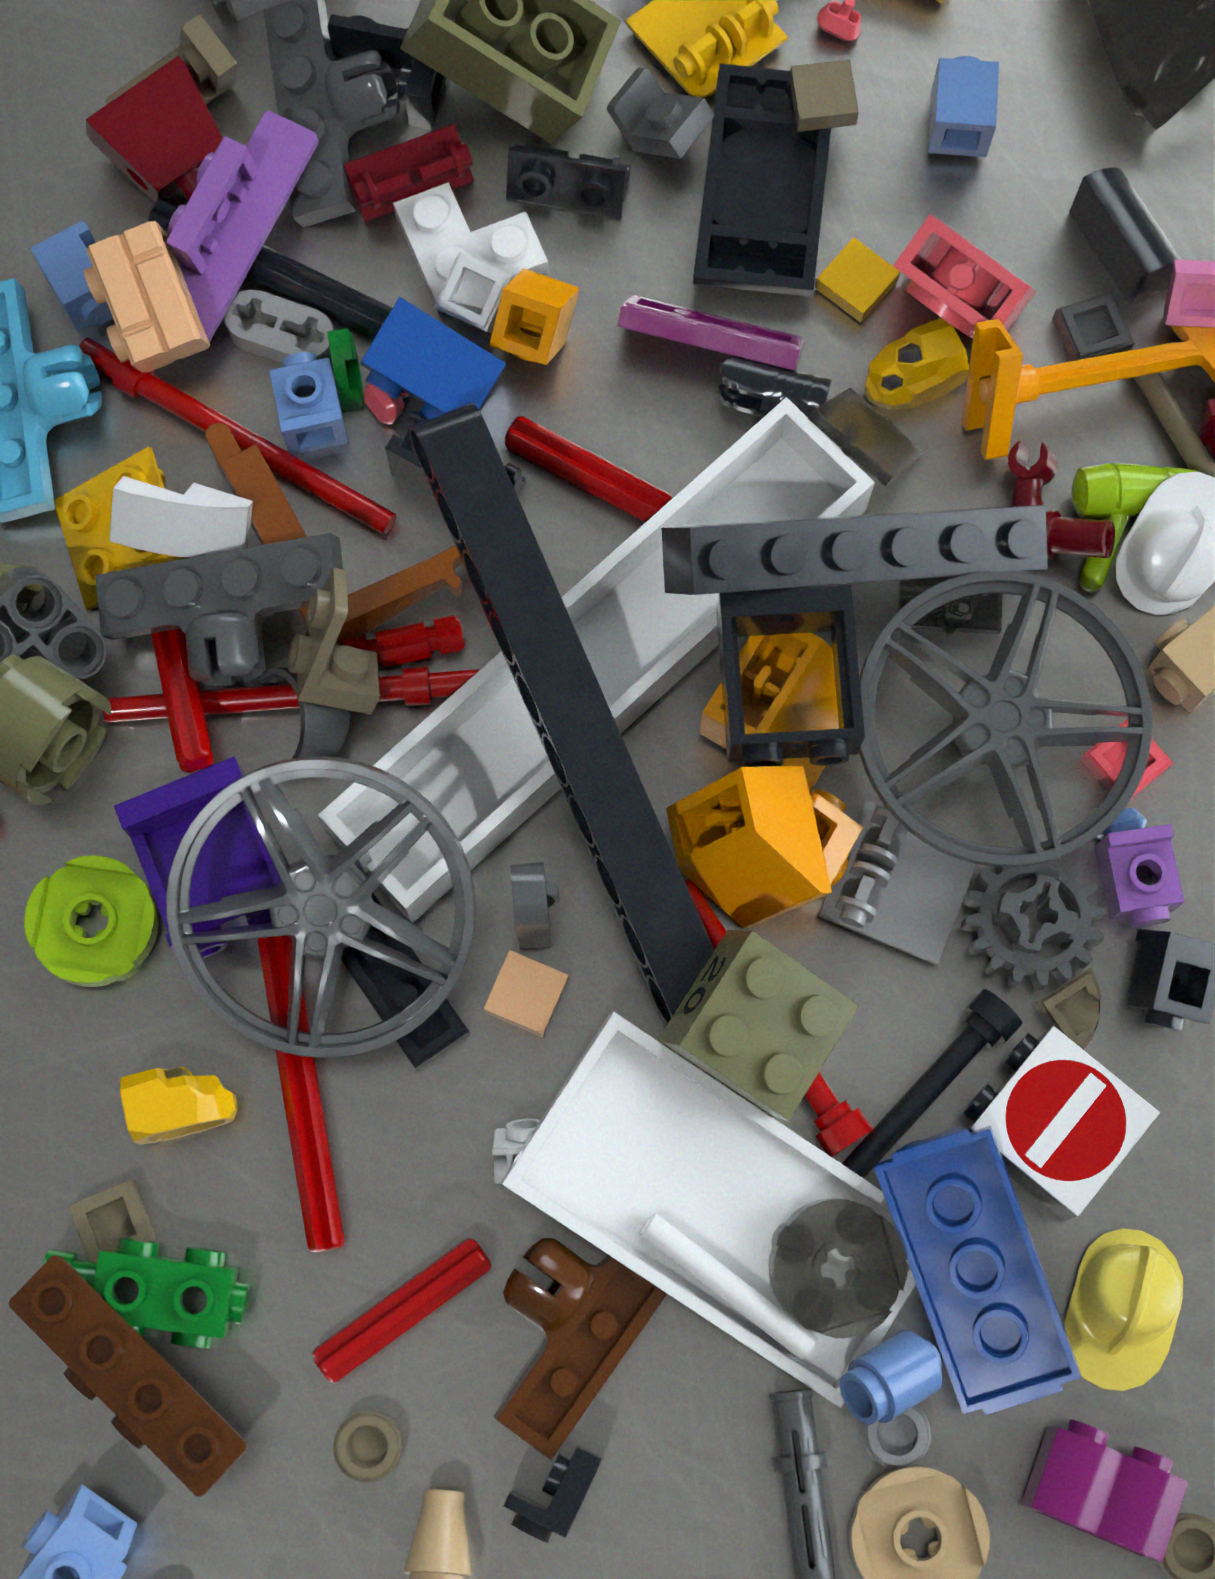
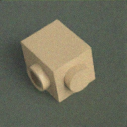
[1147,606,1215,714]

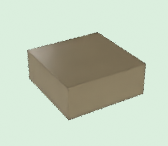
[789,60,859,132]
[68,1179,158,1262]

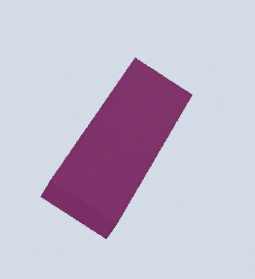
[617,295,804,371]

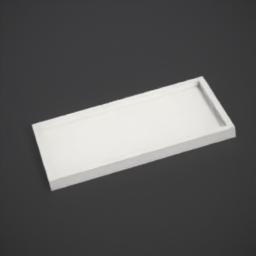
[500,1012,916,1408]

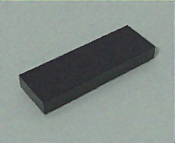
[341,893,470,1071]

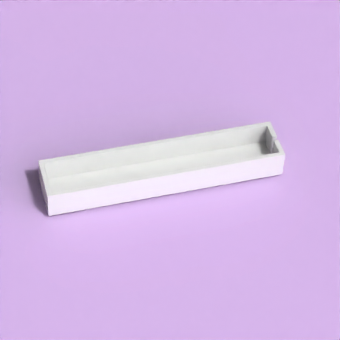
[318,397,875,923]

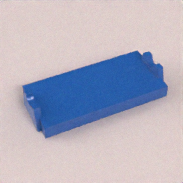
[874,1125,1081,1415]

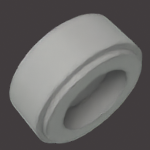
[861,1405,931,1470]

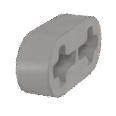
[224,289,333,363]

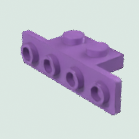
[166,111,319,343]

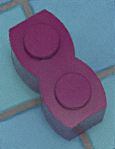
[1021,1419,1188,1563]

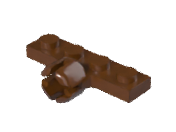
[494,1238,667,1460]

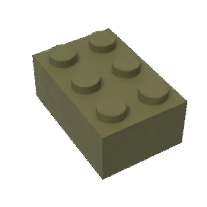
[400,0,621,143]

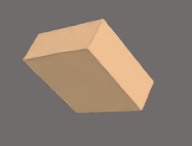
[483,950,569,1038]

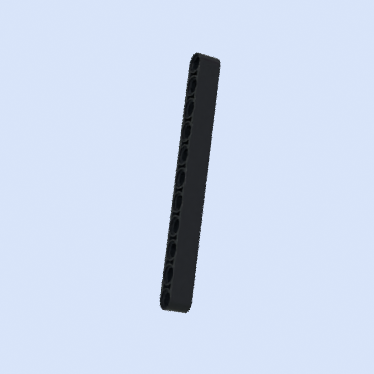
[409,402,714,1027]

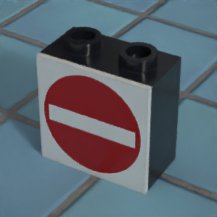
[963,1026,1160,1221]

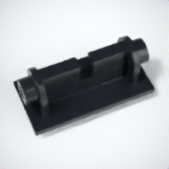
[506,140,631,219]

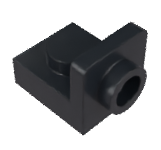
[503,1445,603,1543]

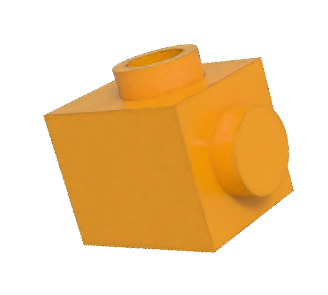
[489,268,580,365]

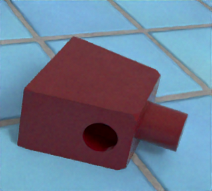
[86,55,223,203]

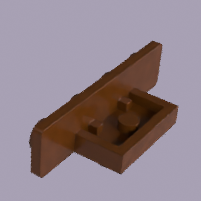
[9,1255,248,1497]

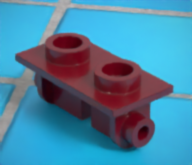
[343,123,474,222]

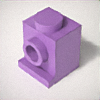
[1094,824,1185,928]

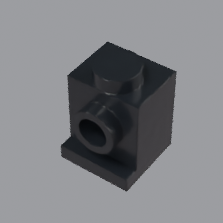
[1127,929,1215,1032]

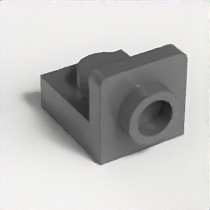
[607,67,715,159]

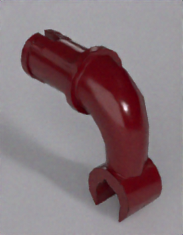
[1008,441,1115,560]

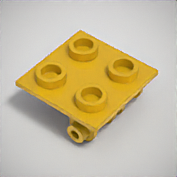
[625,0,788,99]
[54,446,186,611]

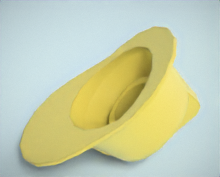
[1064,1228,1183,1391]

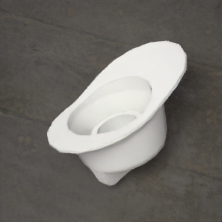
[1116,472,1215,615]

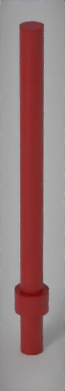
[79,337,397,535]
[102,667,479,723]

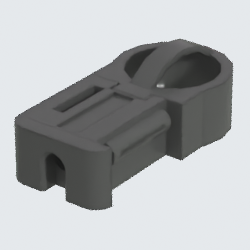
[511,862,560,949]

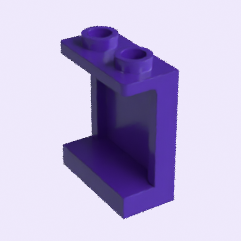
[114,756,280,958]

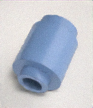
[840,1330,942,1425]

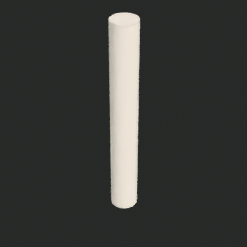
[639,1213,817,1360]

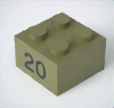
[657,930,860,1121]

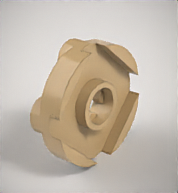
[849,1466,990,1579]

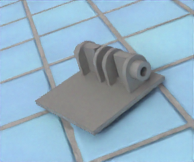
[818,800,978,965]

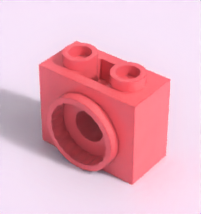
[893,214,1037,339]

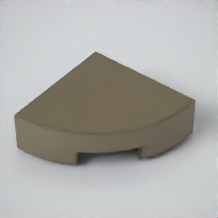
[1033,968,1101,1049]

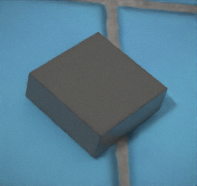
[1052,291,1135,361]

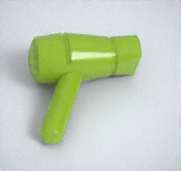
[1071,463,1196,593]

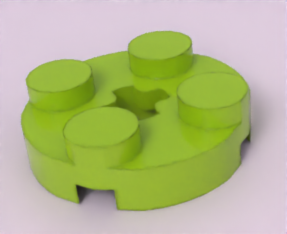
[24,855,159,987]

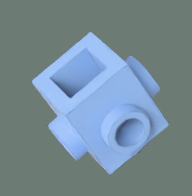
[18,1484,137,1579]

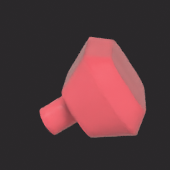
[817,0,861,42]
[364,382,408,425]

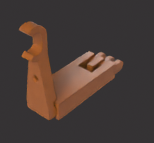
[206,423,463,645]

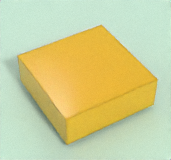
[815,237,900,323]

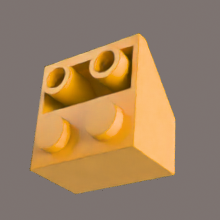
[699,632,839,792]
[666,766,832,928]

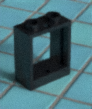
[716,585,865,767]

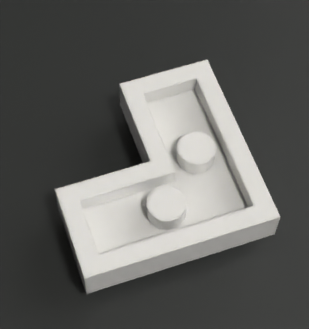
[393,182,549,314]

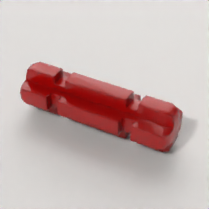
[342,615,465,668]

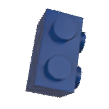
[361,297,506,420]

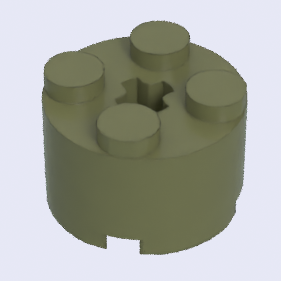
[0,654,111,806]

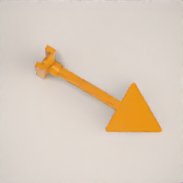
[962,319,1215,460]

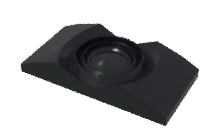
[693,63,831,297]

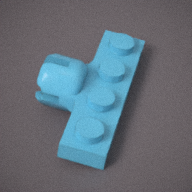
[0,278,102,524]

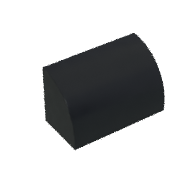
[1069,167,1181,307]

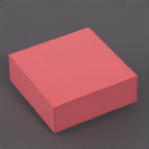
[1080,719,1173,798]

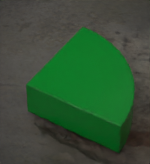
[327,328,365,413]

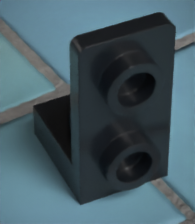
[327,14,446,130]

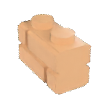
[84,221,210,373]

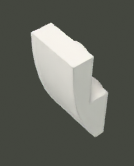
[109,476,253,558]

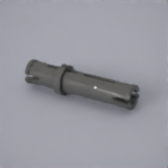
[769,1389,835,1579]

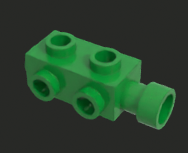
[42,1238,249,1348]

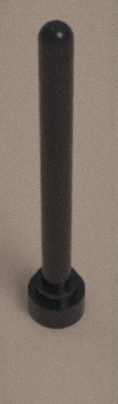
[841,989,1023,1179]

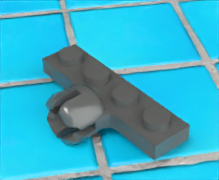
[263,0,400,228]
[96,533,343,686]

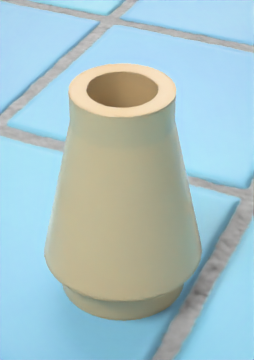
[403,1490,472,1579]

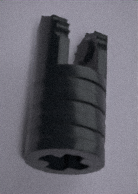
[717,356,832,428]

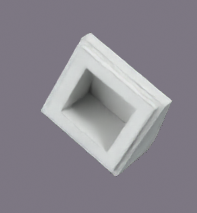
[434,252,514,335]

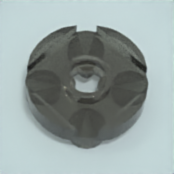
[768,1198,908,1338]

